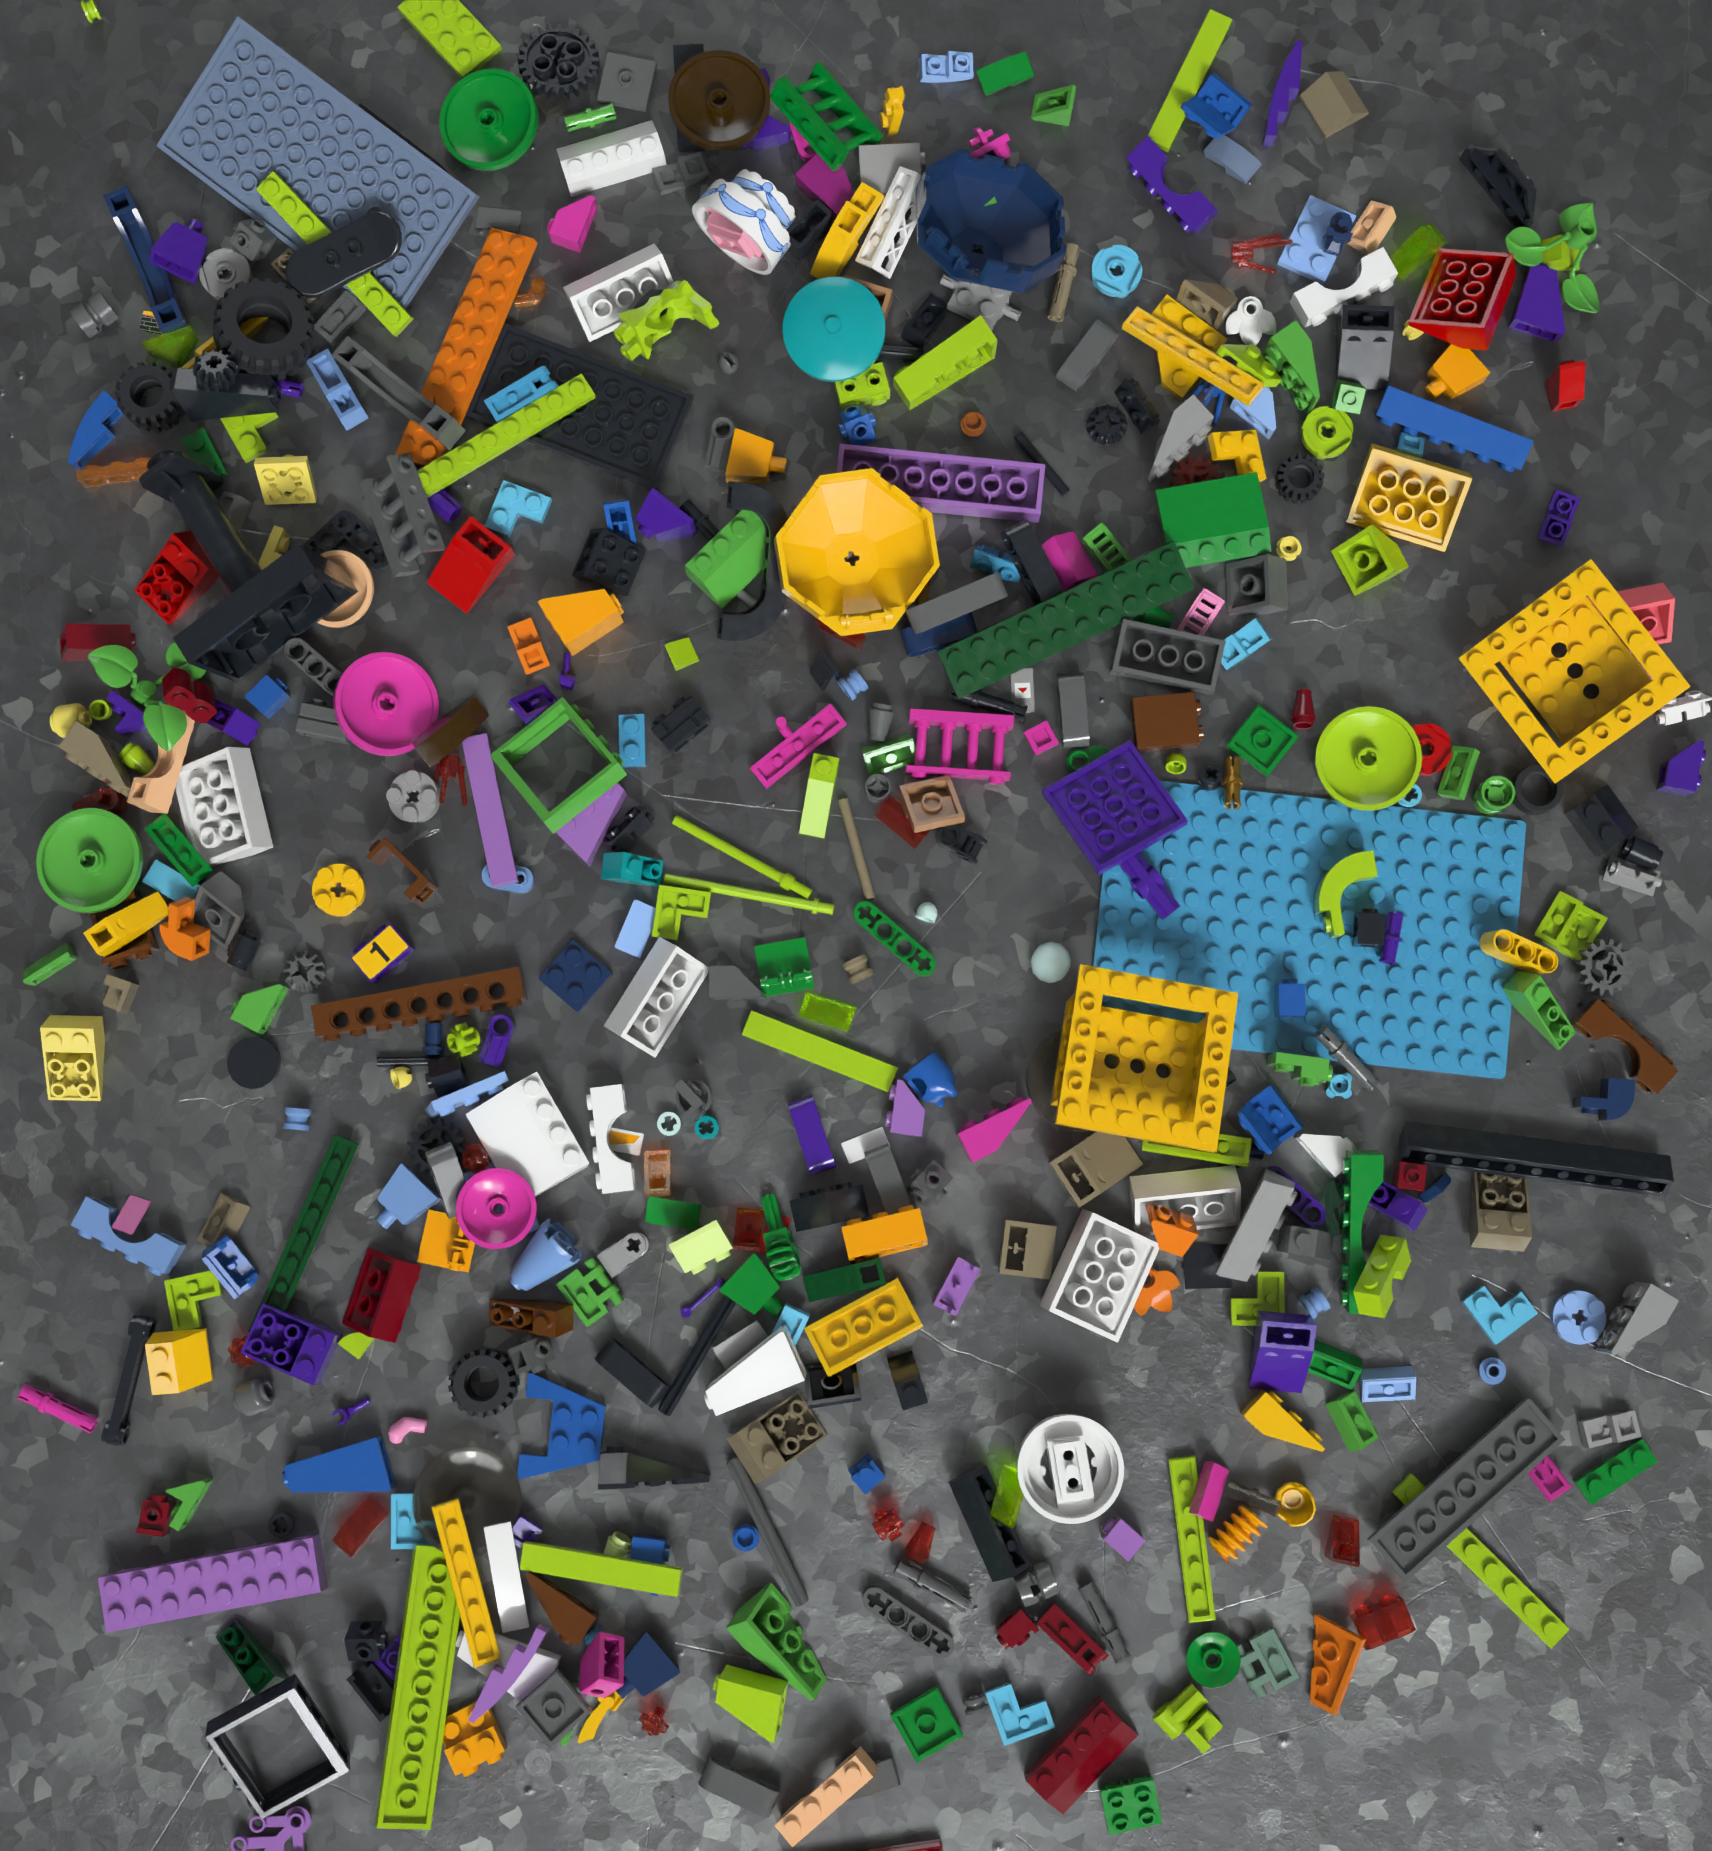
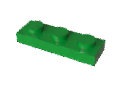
[144,813,213,887]
[1573,1438,1658,1506]

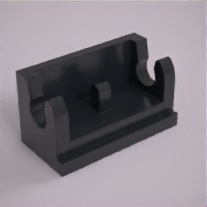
[346,1661,394,1722]

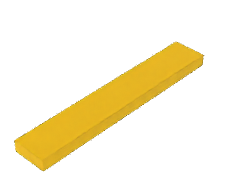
[1122,306,1264,406]
[431,1498,501,1668]

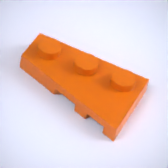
[1310,1614,1366,1715]

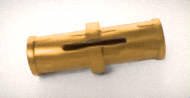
[1222,756,1243,810]

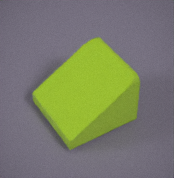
[665,637,699,671]

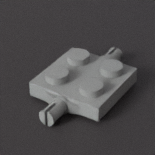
[940,274,1022,331]

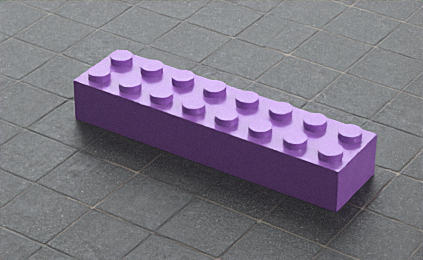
[837,444,1045,523]
[98,1533,328,1633]

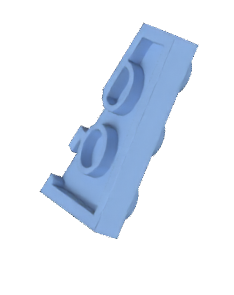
[425,1071,509,1119]

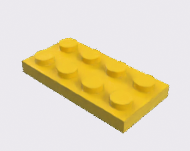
[804,1278,923,1377]

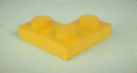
[1207,430,1267,482]

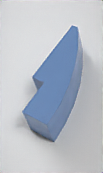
[306,349,368,431]

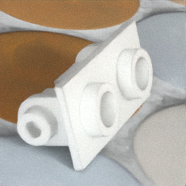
[1656,691,1712,726]

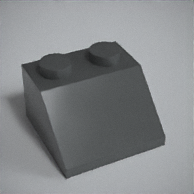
[1226,554,1288,615]

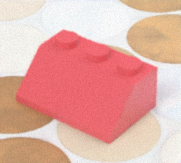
[1588,583,1675,646]

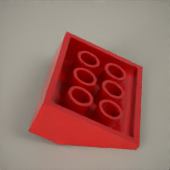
[1408,248,1516,351]

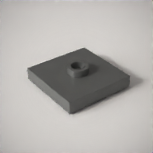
[597,52,657,112]
[515,1668,593,1749]

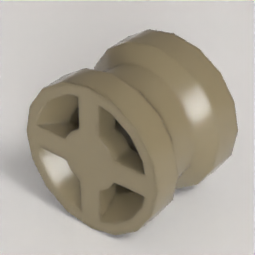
[842,954,874,984]

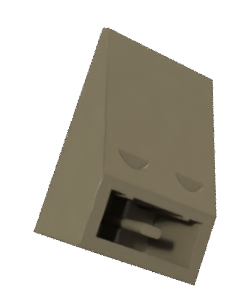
[58,721,133,797]
[1048,1131,1143,1208]
[1469,1172,1532,1252]
[726,1390,827,1484]

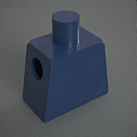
[616,1631,680,1699]

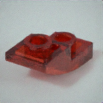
[332,1495,389,1559]

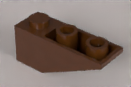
[489,1299,574,1338]

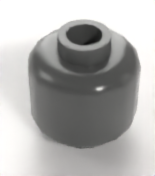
[233,1377,275,1416]

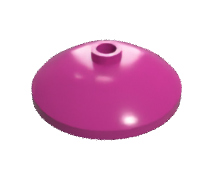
[456,1168,537,1249]

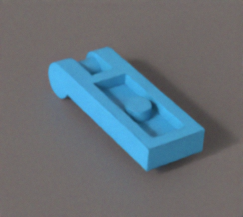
[484,366,559,423]

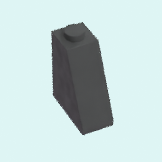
[1277,1225,1334,1260]

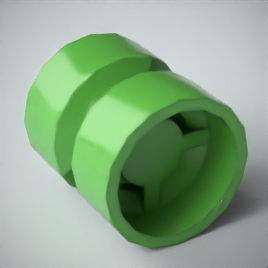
[1472,776,1515,815]

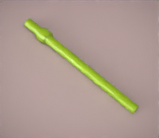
[672,815,813,899]

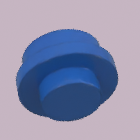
[732,1523,759,1551]

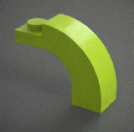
[1314,850,1378,938]

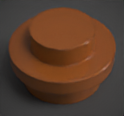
[960,411,986,437]

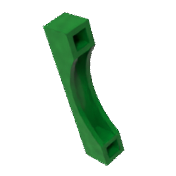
[1340,1150,1384,1314]

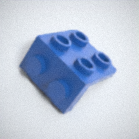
[1181,73,1253,138]
[1237,1084,1304,1155]

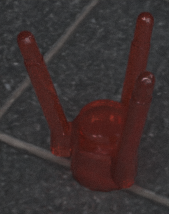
[1231,234,1293,274]
[433,755,467,806]

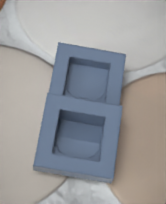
[1204,135,1261,184]

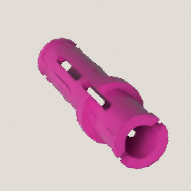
[17,1383,99,1434]

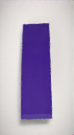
[1262,40,1302,147]

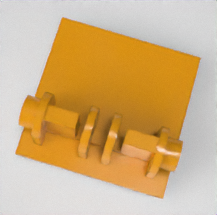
[417,1210,475,1273]

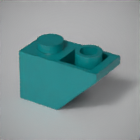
[601,852,663,886]

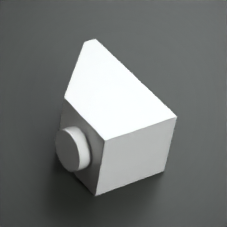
[1295,1134,1357,1178]

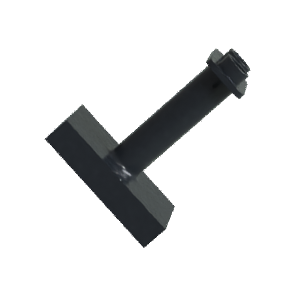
[139,450,358,682]

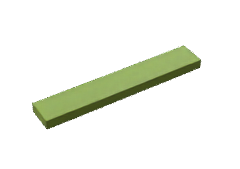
[1148,9,1233,152]
[742,1010,898,1092]
[1168,1455,1216,1623]
[520,1541,683,1597]

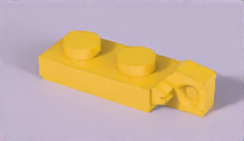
[879,86,905,137]

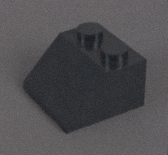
[1565,785,1638,857]

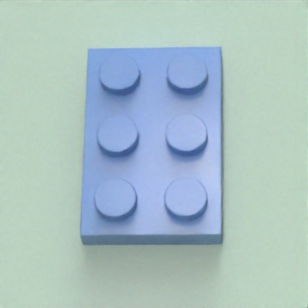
[1277,195,1356,285]

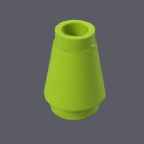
[118,741,155,776]

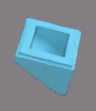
[1395,432,1425,458]

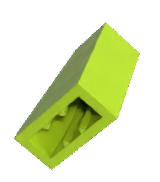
[713,1665,788,1743]

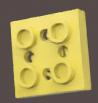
[254,454,317,505]

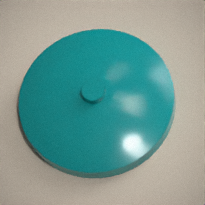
[783,277,886,382]

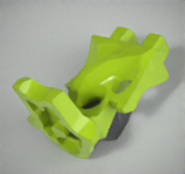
[613,280,719,361]

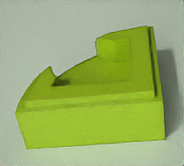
[337,1332,375,1359]

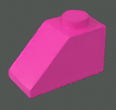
[547,195,598,253]

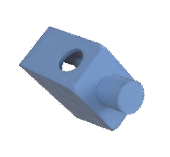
[375,1163,441,1229]

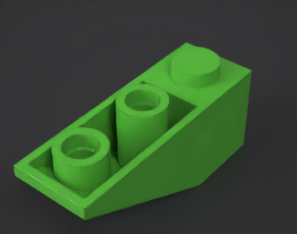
[1502,971,1576,1050]

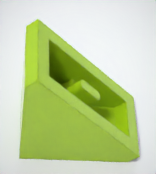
[1528,234,1580,271]

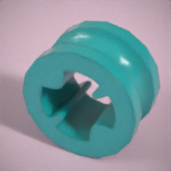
[695,1116,719,1139]

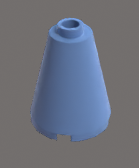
[509,1219,583,1291]

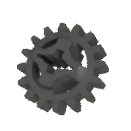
[1575,939,1633,995]

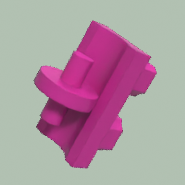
[968,127,1011,160]

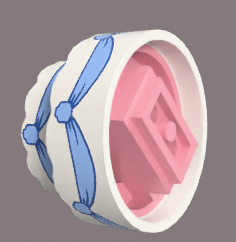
[692,169,796,275]

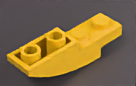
[810,182,884,279]

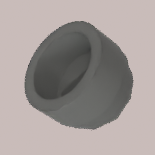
[718,351,739,374]

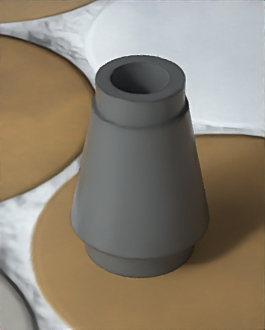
[869,703,894,742]

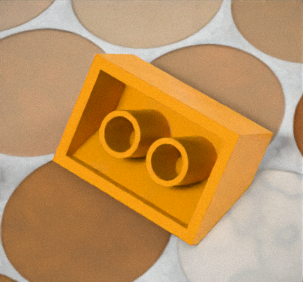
[841,1205,928,1264]

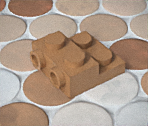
[899,775,965,833]

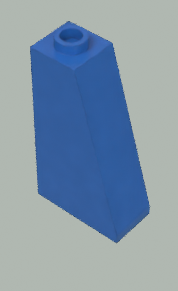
[282,1435,397,1492]

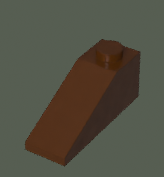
[526,1571,599,1645]

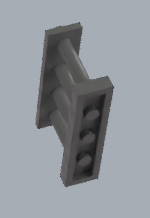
[359,454,445,577]

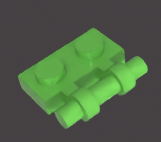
[556,1257,624,1327]

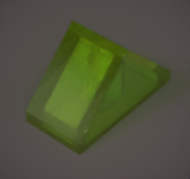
[142,325,199,368]

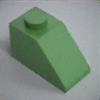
[230,984,289,1035]

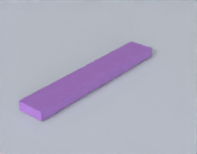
[462,733,519,888]

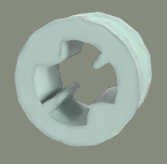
[657,1112,681,1136]

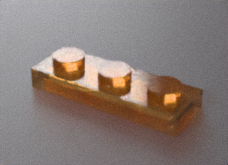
[76,458,150,488]

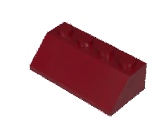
[1024,1695,1138,1814]

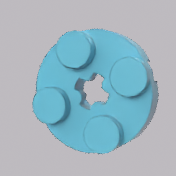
[1091,245,1142,298]

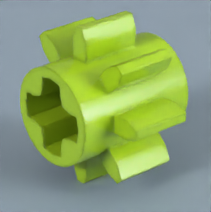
[447,1022,480,1057]

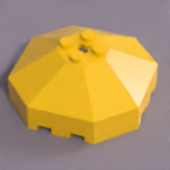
[774,468,940,636]

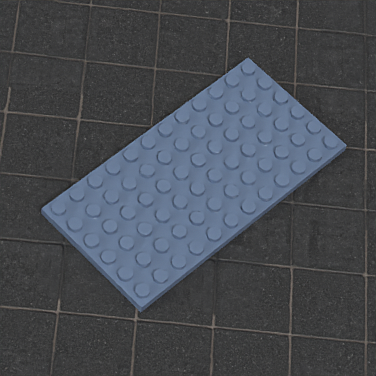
[156,16,480,309]

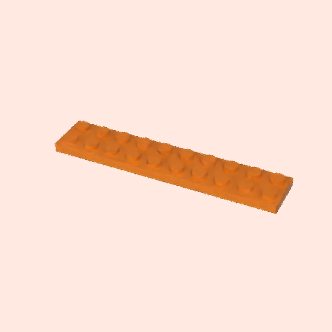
[395,228,538,467]

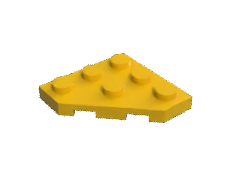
[1151,295,1228,401]

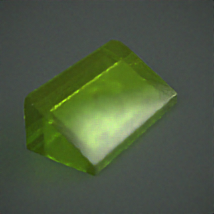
[798,993,856,1033]
[990,1465,1024,1528]

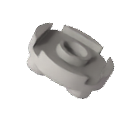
[199,248,253,300]
[386,770,441,823]

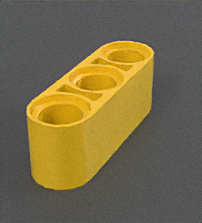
[1479,929,1558,974]

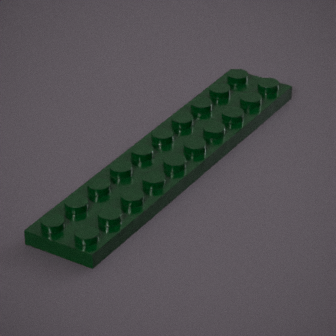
[937,541,1194,699]

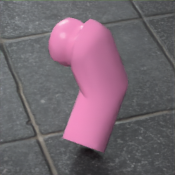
[388,1417,428,1444]

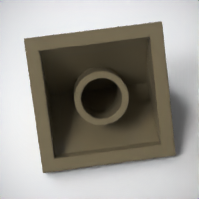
[1299,71,1369,138]

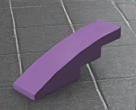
[468,1623,549,1723]

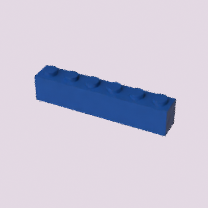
[1374,385,1534,473]

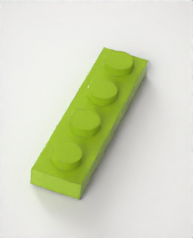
[1142,1134,1252,1167]

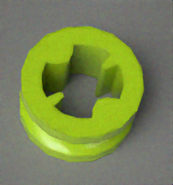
[80,0,102,23]

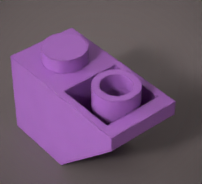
[885,1079,925,1137]

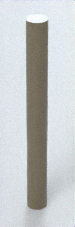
[838,798,875,900]

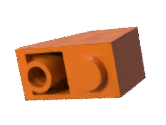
[1145,1202,1199,1257]

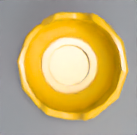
[1273,1482,1316,1527]

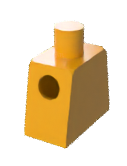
[1424,344,1491,401]
[725,428,787,484]

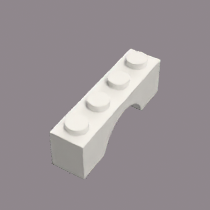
[1290,247,1398,328]
[586,1084,636,1194]

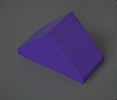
[508,684,558,726]

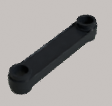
[101,1315,157,1446]

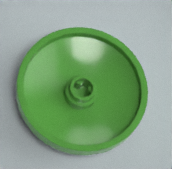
[36,808,143,913]

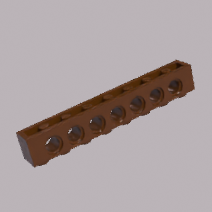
[311,967,528,1042]

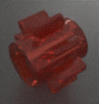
[871,1507,905,1542]

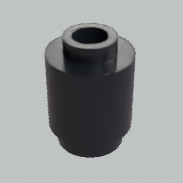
[1620,836,1663,870]
[227,930,262,971]

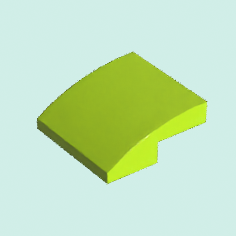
[1534,891,1607,961]

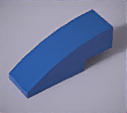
[68,390,124,473]

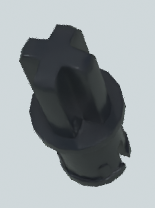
[679,499,720,541]

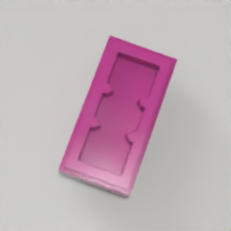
[1527,1456,1572,1503]

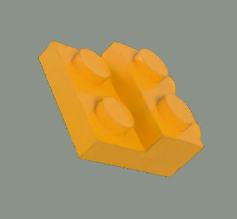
[443,1700,508,1777]

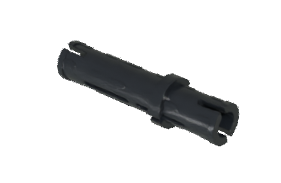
[949,687,1028,722]

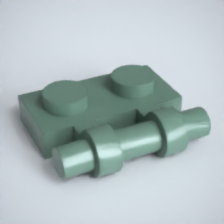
[1236,1627,1299,1698]

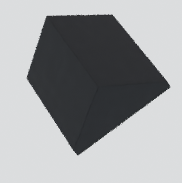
[804,1362,861,1409]

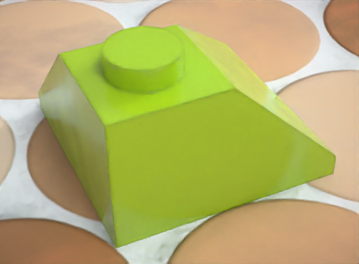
[1331,525,1409,596]

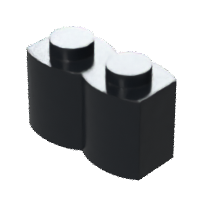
[787,200,832,260]

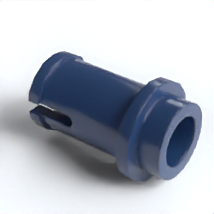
[422,1023,443,1056]

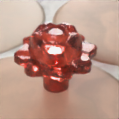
[462,1144,490,1174]
[228,1336,255,1368]
[639,1706,669,1737]

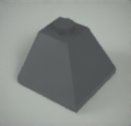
[194,871,244,951]

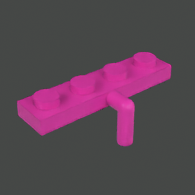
[750,704,847,790]

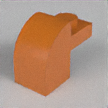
[160,896,211,961]

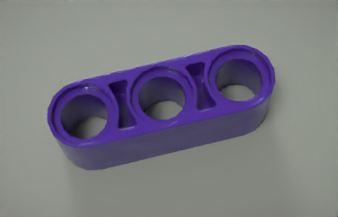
[787,1095,836,1176]
[1258,1166,1326,1226]

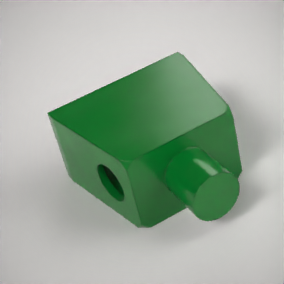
[719,1253,785,1317]

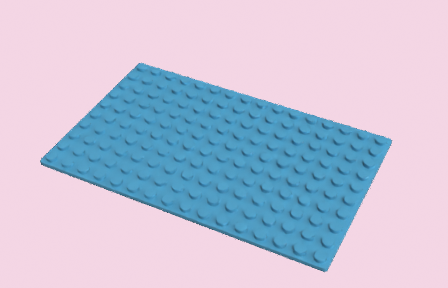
[1093,781,1526,1079]

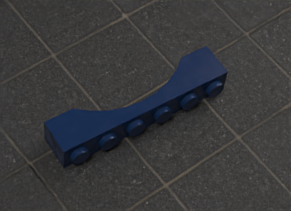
[103,186,192,341]

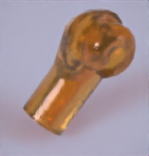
[514,278,547,309]

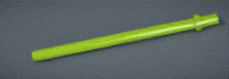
[664,873,835,915]

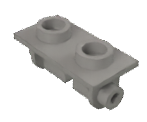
[1602,855,1663,896]

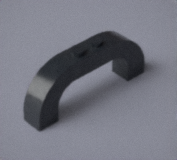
[717,481,788,641]

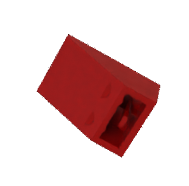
[426,516,515,614]
[134,531,219,626]

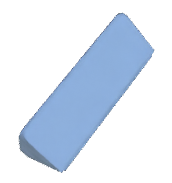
[615,899,656,958]
[1359,1366,1416,1402]

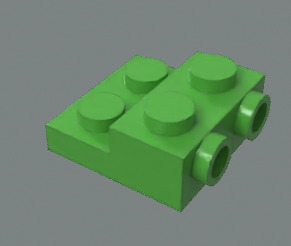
[1267,1052,1333,1087]

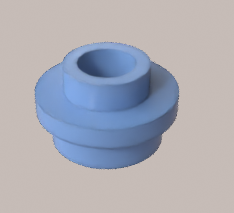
[1478,1357,1506,1385]

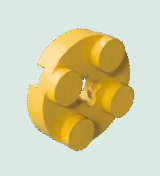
[312,864,366,917]

